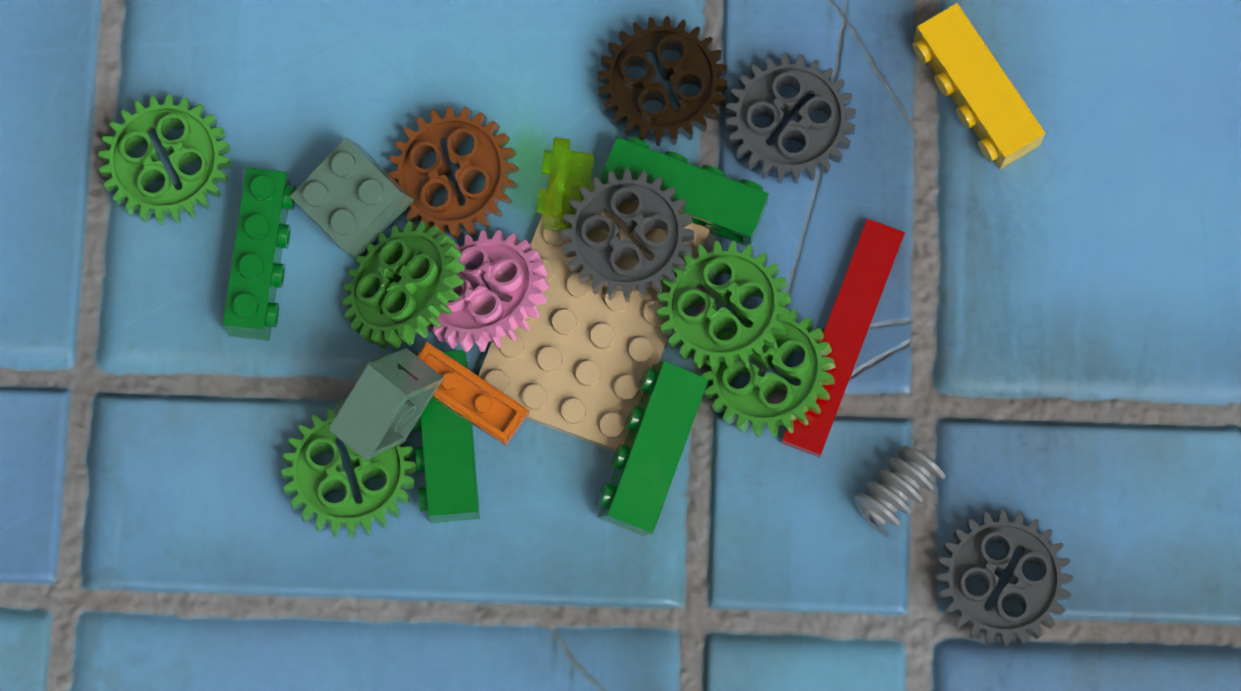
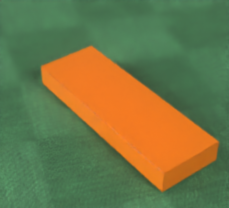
[417,342,530,446]

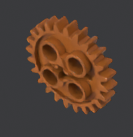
[389,106,519,238]

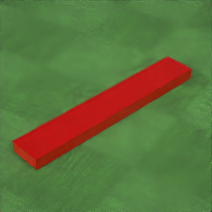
[782,218,905,458]

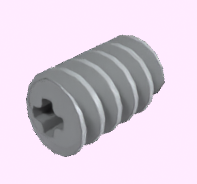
[853,446,946,537]

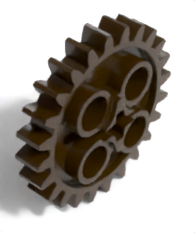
[598,16,728,146]

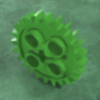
[98,94,232,225]
[342,221,465,349]
[657,241,791,373]
[701,309,836,437]
[281,407,416,538]

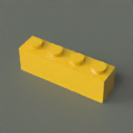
[912,3,1046,169]

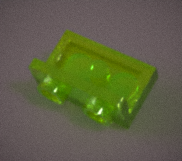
[536,137,594,231]

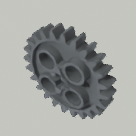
[725,54,856,184]
[560,169,694,302]
[935,510,1073,647]

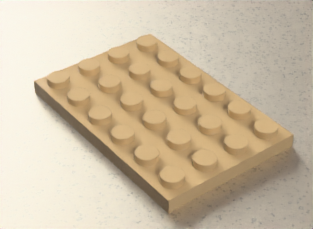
[478,174,710,452]

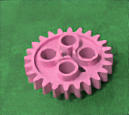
[428,230,549,352]

